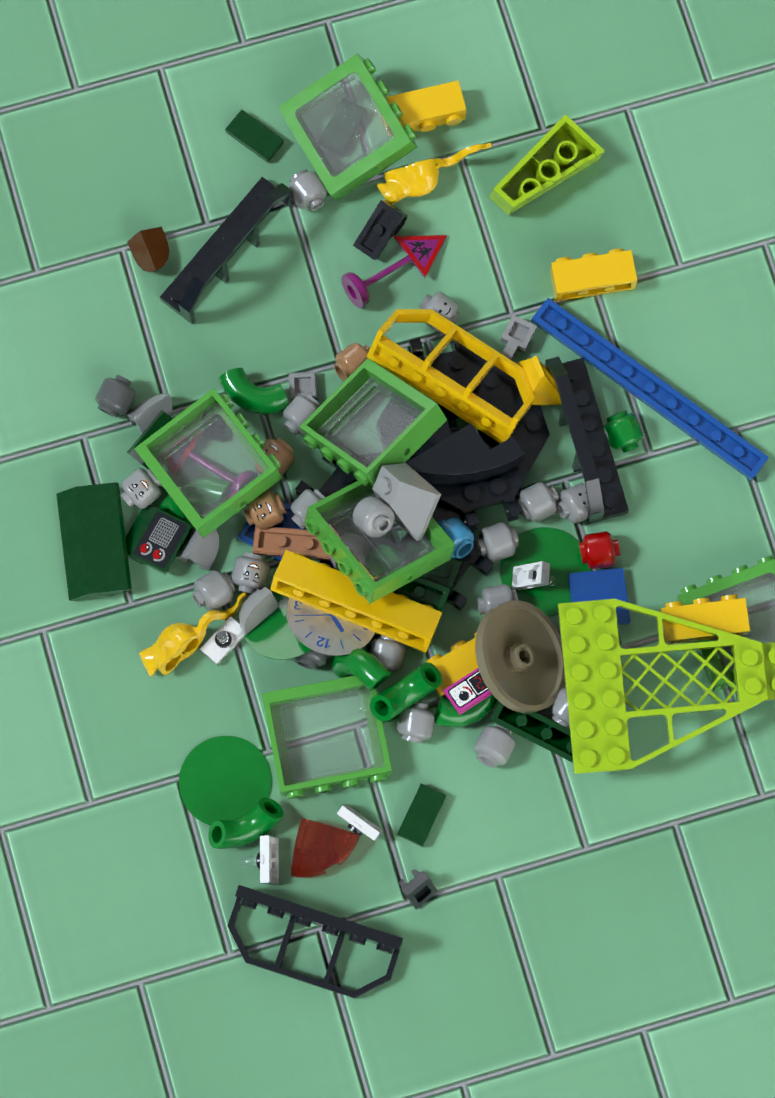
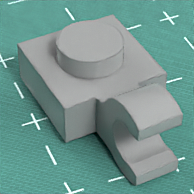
[500,314,537,360]

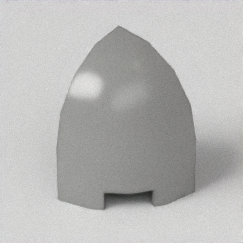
[126,393,173,435]
[176,527,219,570]
[239,587,279,635]

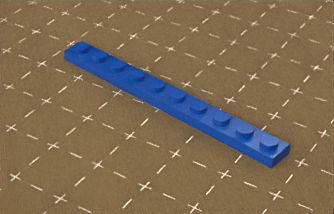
[531,298,769,481]

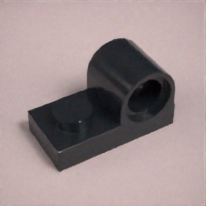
[353,200,408,260]

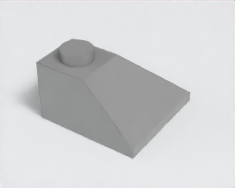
[373,463,441,541]

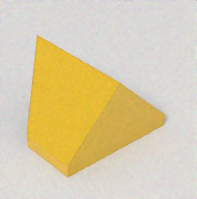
[516,355,562,405]

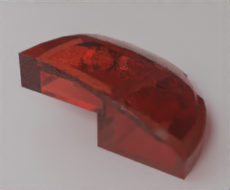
[291,818,360,878]

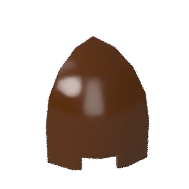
[127,227,170,272]

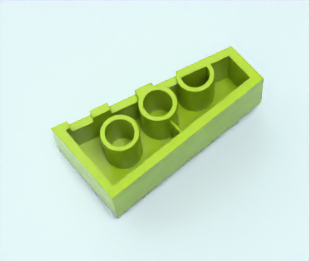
[489,114,605,216]

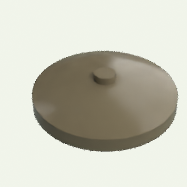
[475,600,565,713]

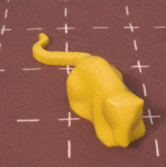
[377,143,492,204]
[139,592,247,677]

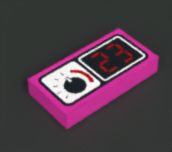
[443,668,492,716]

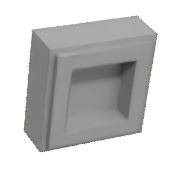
[288,371,318,402]

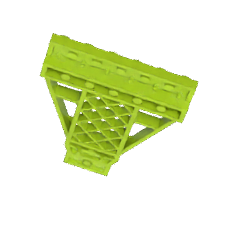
[558,599,775,774]

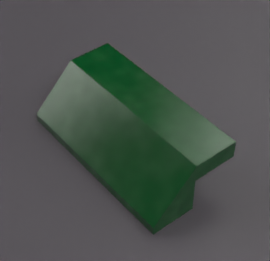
[56,482,132,601]
[490,702,573,763]

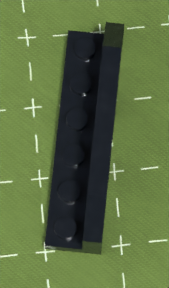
[160,177,294,324]
[544,356,629,524]
[228,885,403,999]

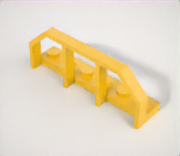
[366,309,535,444]

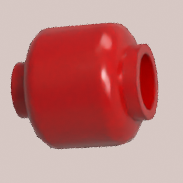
[579,531,621,570]

